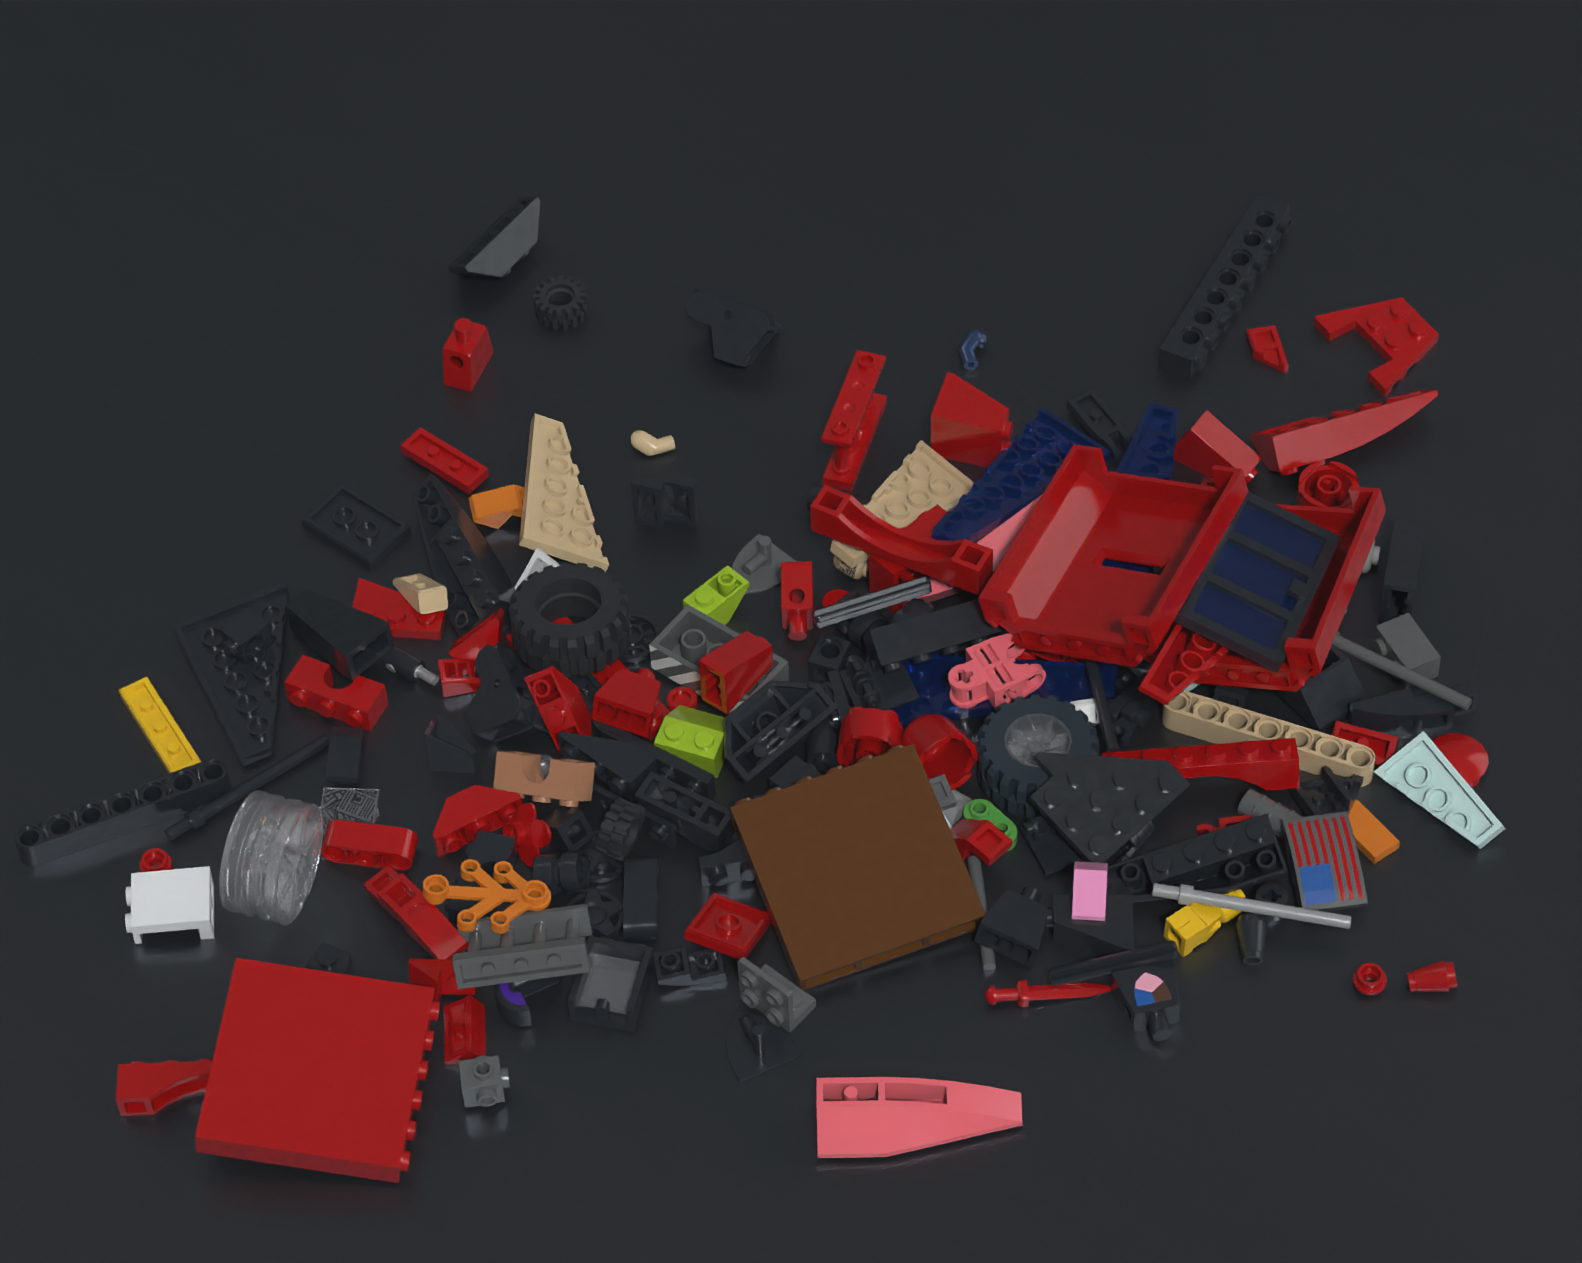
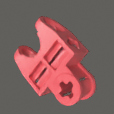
[948,633,1046,710]

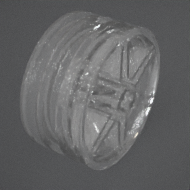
[219,790,323,925]

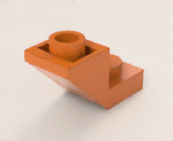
[468,484,524,529]

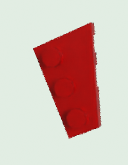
[352,578,446,640]

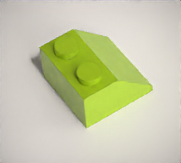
[654,705,725,778]

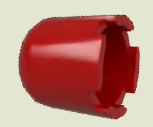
[901,713,978,790]

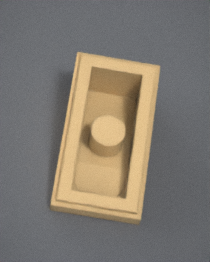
[393,573,448,614]

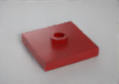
[684,893,772,959]

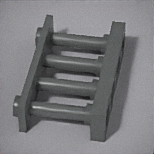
[452,904,593,989]

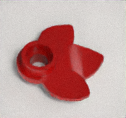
[502,803,552,867]

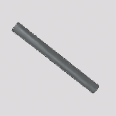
[967,855,996,970]

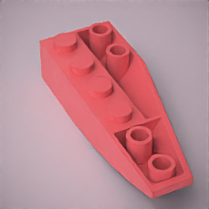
[816,1077,1022,1158]

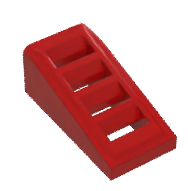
[437,659,482,697]

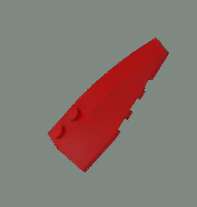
[1249,389,1438,476]
[1138,567,1267,706]

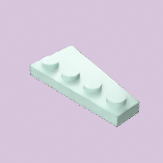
[1374,731,1506,849]

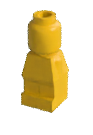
[1163,889,1246,957]

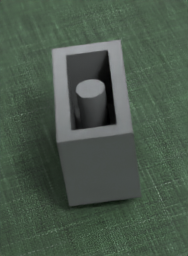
[1372,613,1441,689]

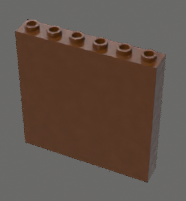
[730,744,986,991]

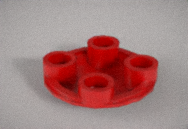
[1433,733,1489,787]

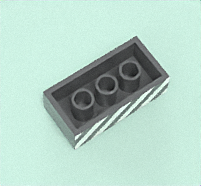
[649,604,789,713]

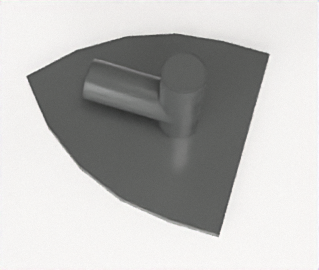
[732,534,797,593]

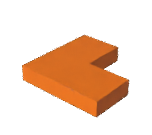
[1348,800,1400,864]

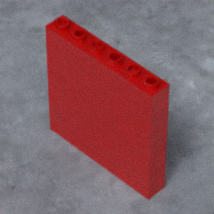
[195,958,440,1183]

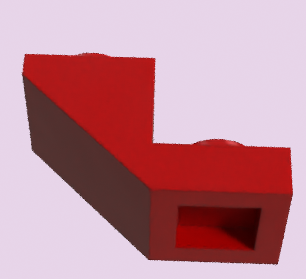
[950,819,1012,866]

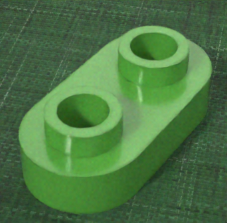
[963,799,1018,852]

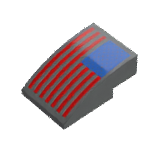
[1282,811,1368,912]

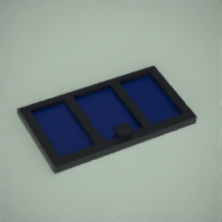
[1175,492,1341,673]

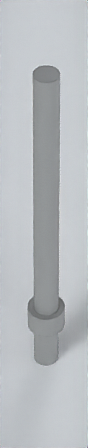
[1152,883,1351,929]

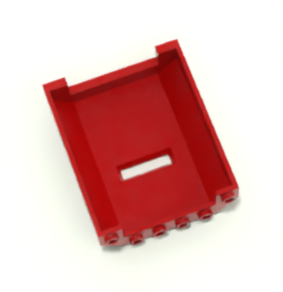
[978,444,1248,668]
[1143,477,1386,692]

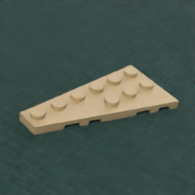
[519,413,609,572]
[830,440,984,568]

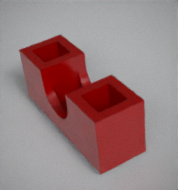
[284,655,389,732]

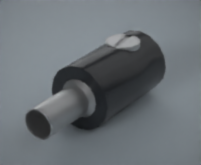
[381,645,439,686]

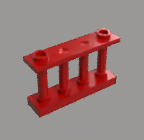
[821,350,887,492]

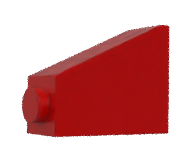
[1167,410,1262,484]
[699,631,773,714]

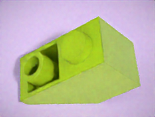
[683,565,749,625]

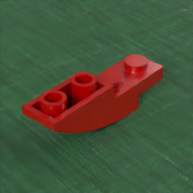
[363,865,468,959]

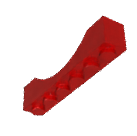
[810,485,993,595]
[1102,738,1299,791]
[116,1059,212,1116]

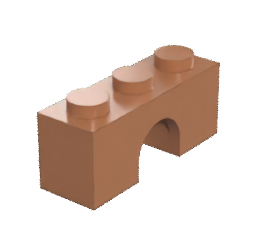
[493,751,595,807]

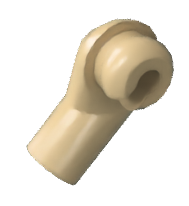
[630,430,675,456]

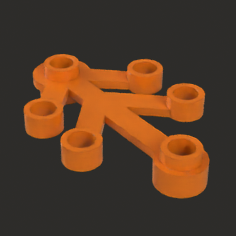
[422,859,551,934]

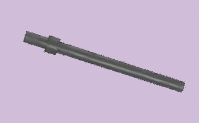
[1332,631,1472,710]

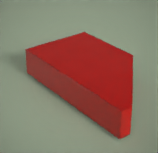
[1246,325,1289,373]

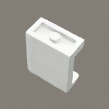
[125,866,214,944]

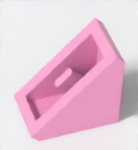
[1072,862,1108,921]

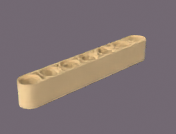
[1162,691,1375,787]

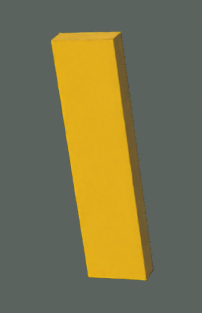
[119,677,201,773]

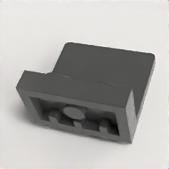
[737,957,816,1032]

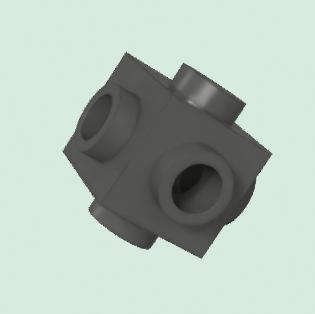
[458,1055,510,1108]

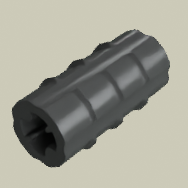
[1238,789,1303,839]

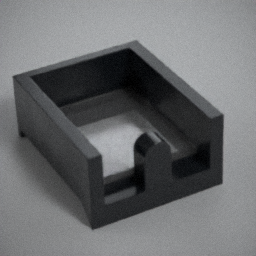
[568,936,654,1033]

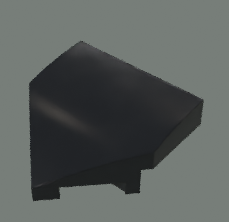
[1289,766,1364,816]

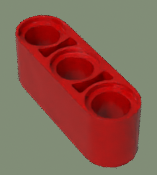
[320,820,419,871]

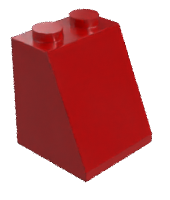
[931,372,1013,471]

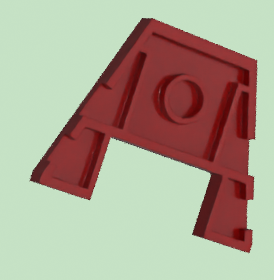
[1313,297,1439,397]

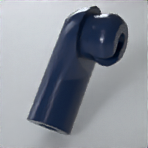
[958,329,987,370]

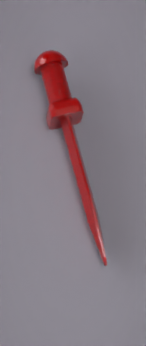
[984,980,1111,1007]

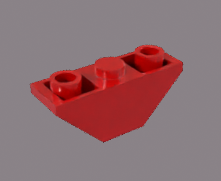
[524,665,592,759]
[432,785,522,858]

